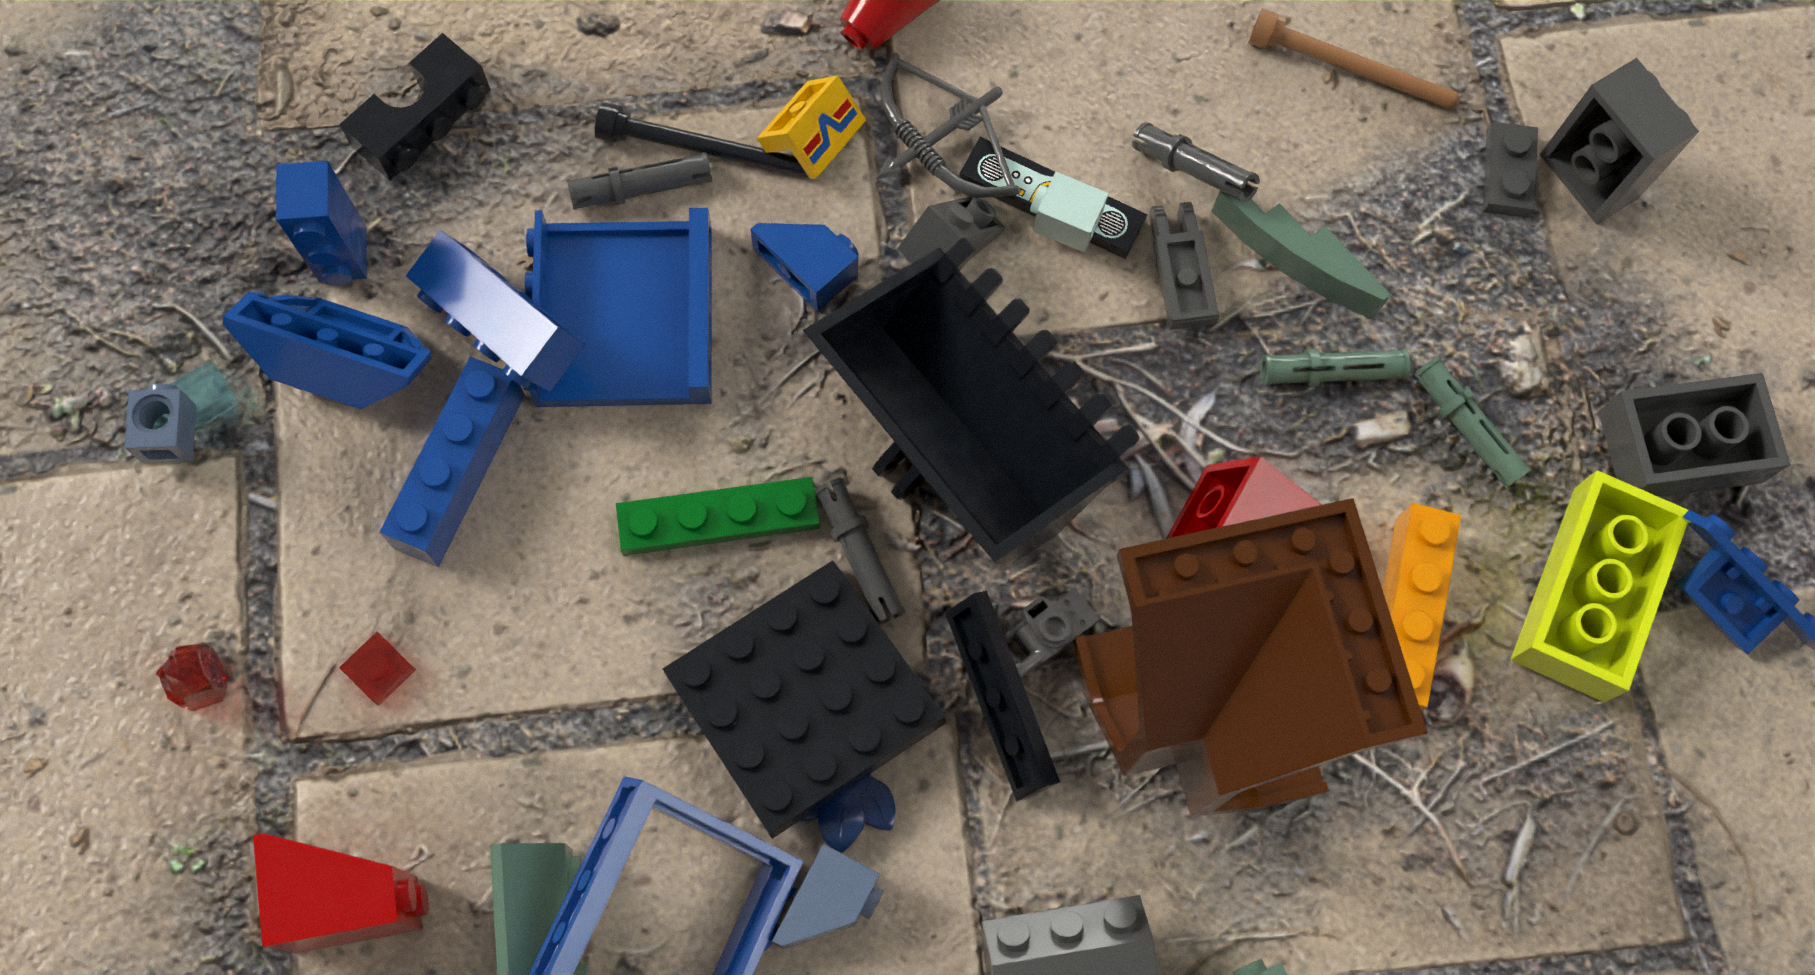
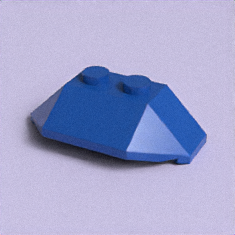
[223,291,431,409]

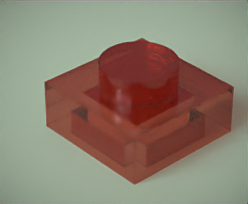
[339,631,416,706]

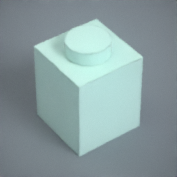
[1030,171,1109,253]

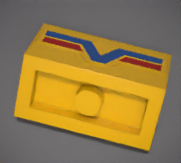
[757,75,866,179]

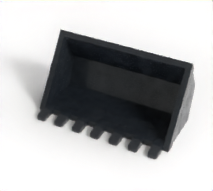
[803,237,1140,568]

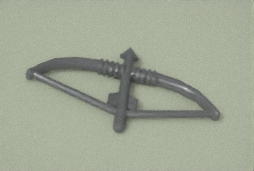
[876,53,1020,198]

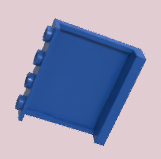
[523,208,712,407]

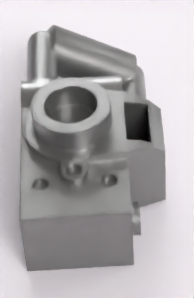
[1003,588,1100,678]

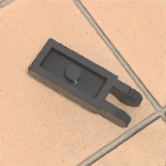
[1150,202,1219,330]

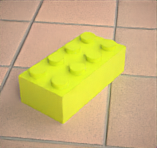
[1510,470,1688,703]

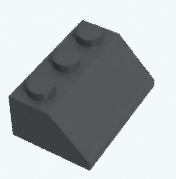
[982,895,1159,975]

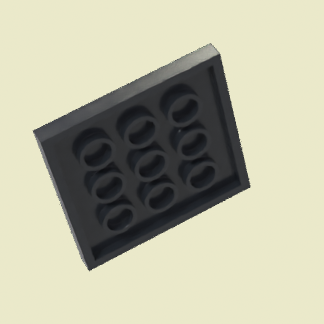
[662,560,946,839]

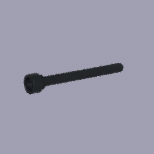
[595,102,809,178]

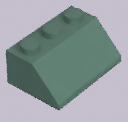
[490,843,590,975]

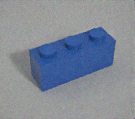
[276,161,367,286]

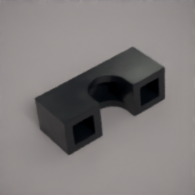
[339,33,491,181]

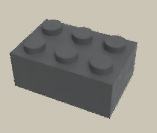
[1539,58,1699,224]
[1598,373,1791,497]

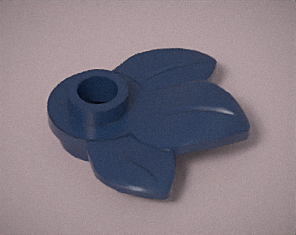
[800,774,896,853]

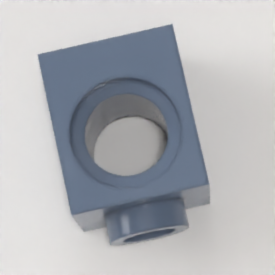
[124,383,197,463]

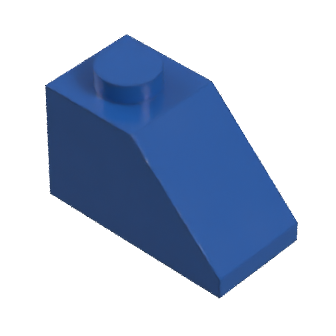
[750,223,859,312]

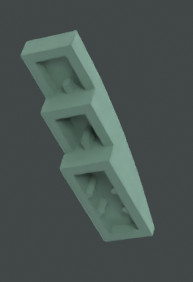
[1211,190,1391,319]

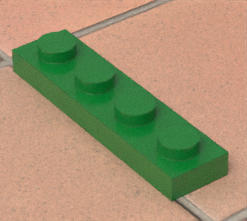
[616,477,820,556]

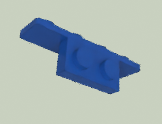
[1675,510,1815,654]

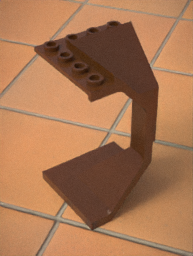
[1073,498,1428,817]

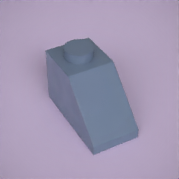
[772,844,884,949]

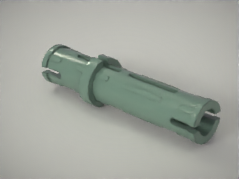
[1260,349,1410,387]
[1413,356,1531,489]

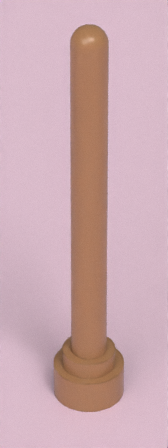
[1248,8,1460,109]

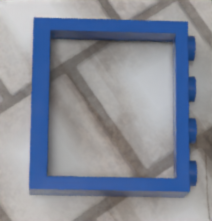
[528,776,804,975]

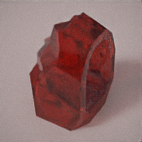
[156,642,227,711]

